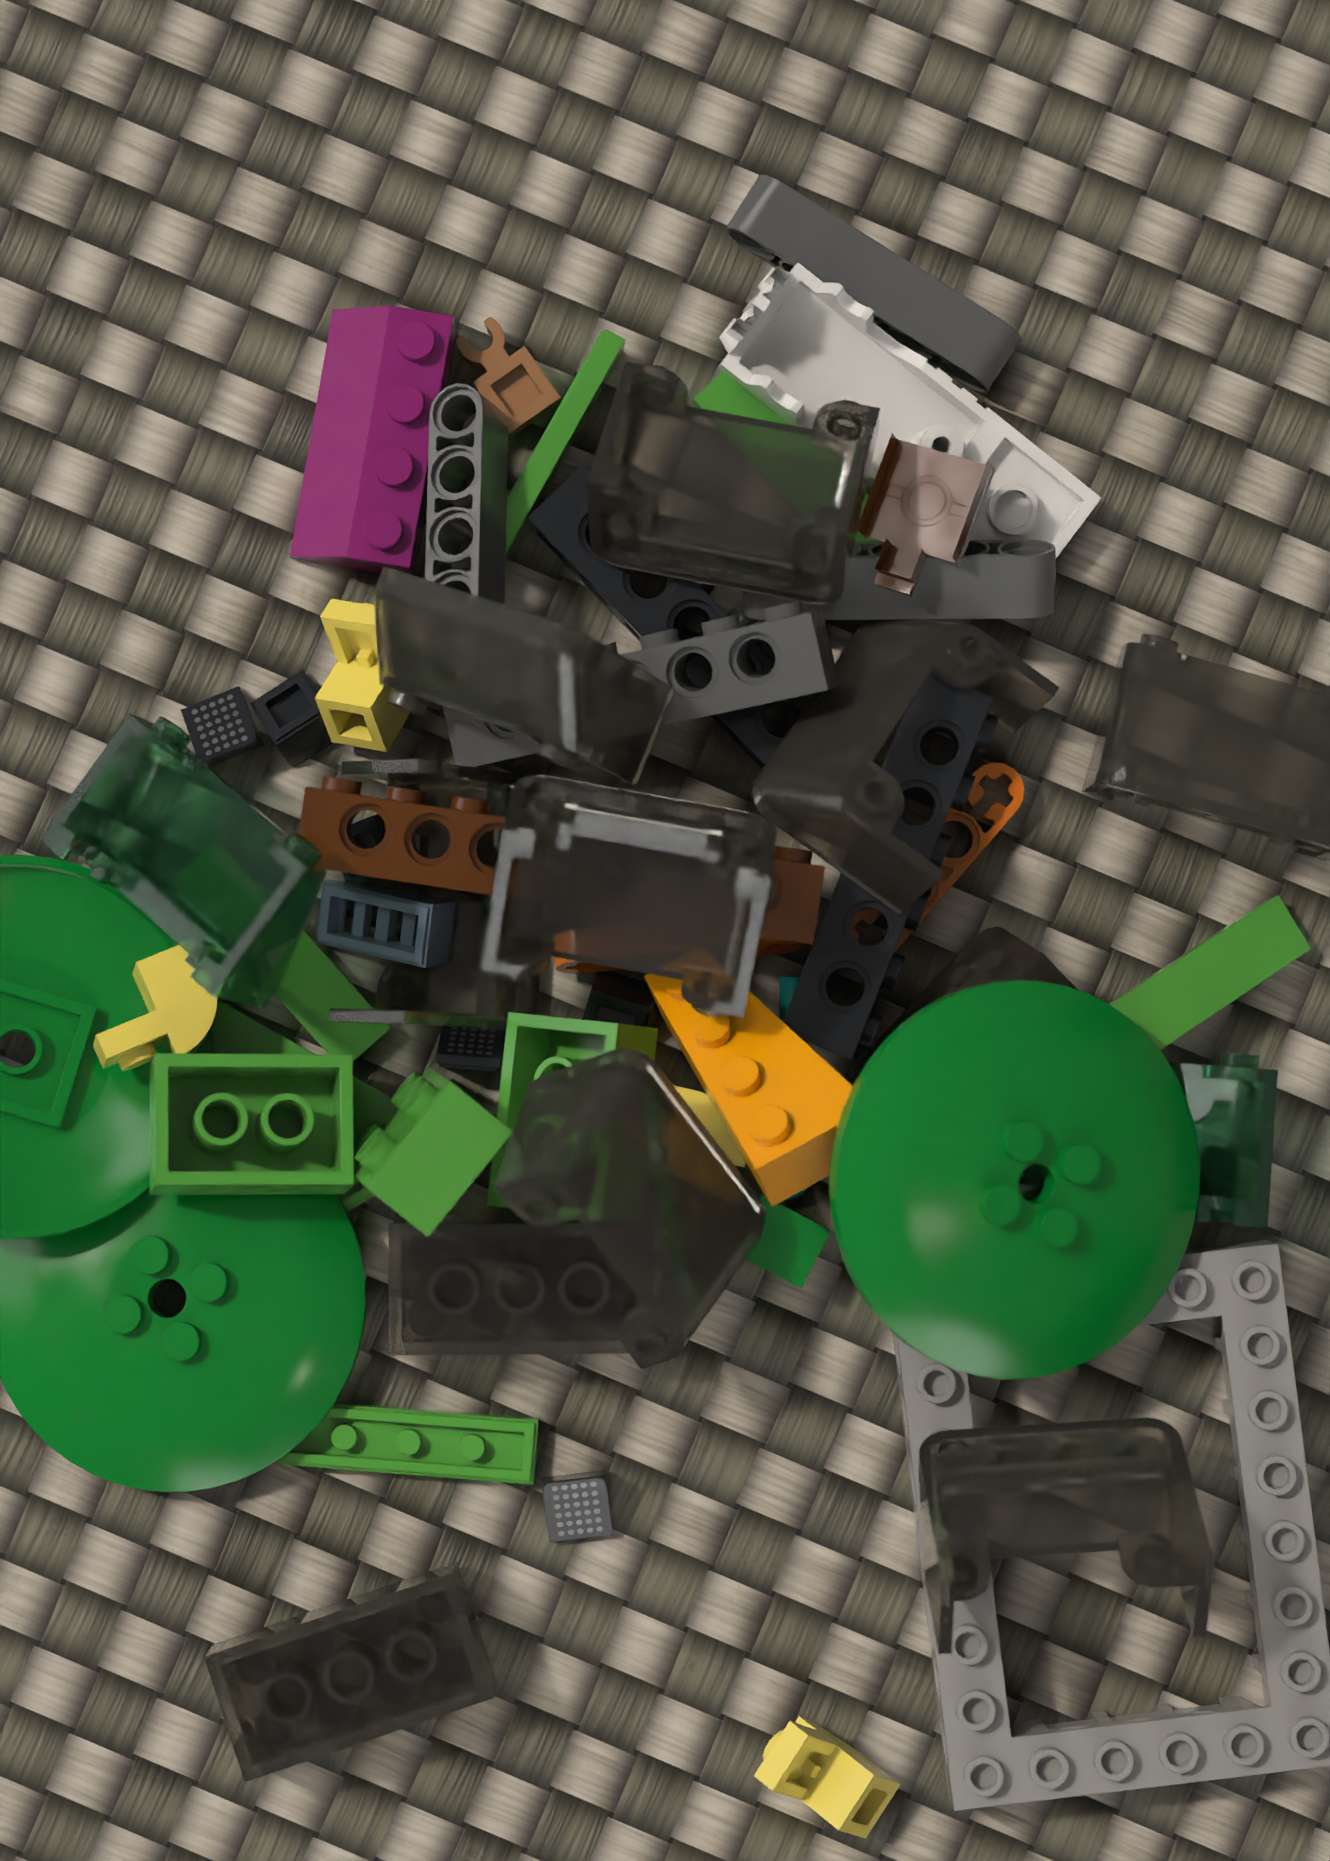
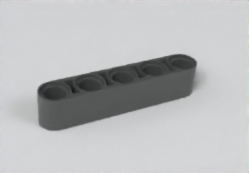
[725,174,1021,394]
[423,383,508,706]
[741,540,1056,620]

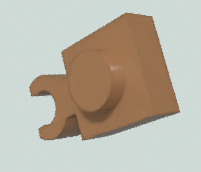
[457,317,562,438]

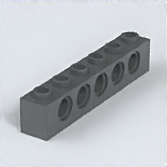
[440,600,839,770]

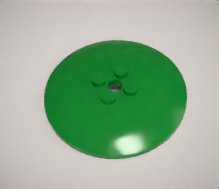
[0,855,213,1240]
[829,980,1200,1379]
[0,1189,367,1492]

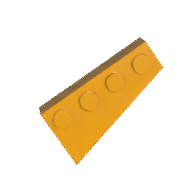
[644,946,853,1206]

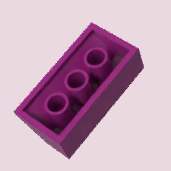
[290,306,458,579]

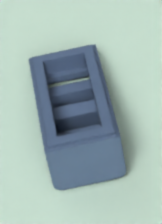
[316,879,456,968]

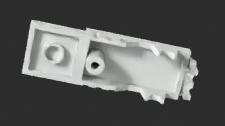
[718,263,1101,558]

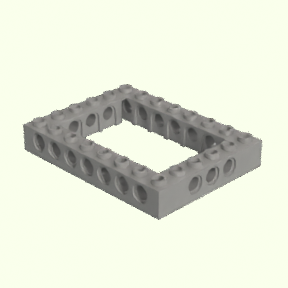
[892,1240,1330,1811]

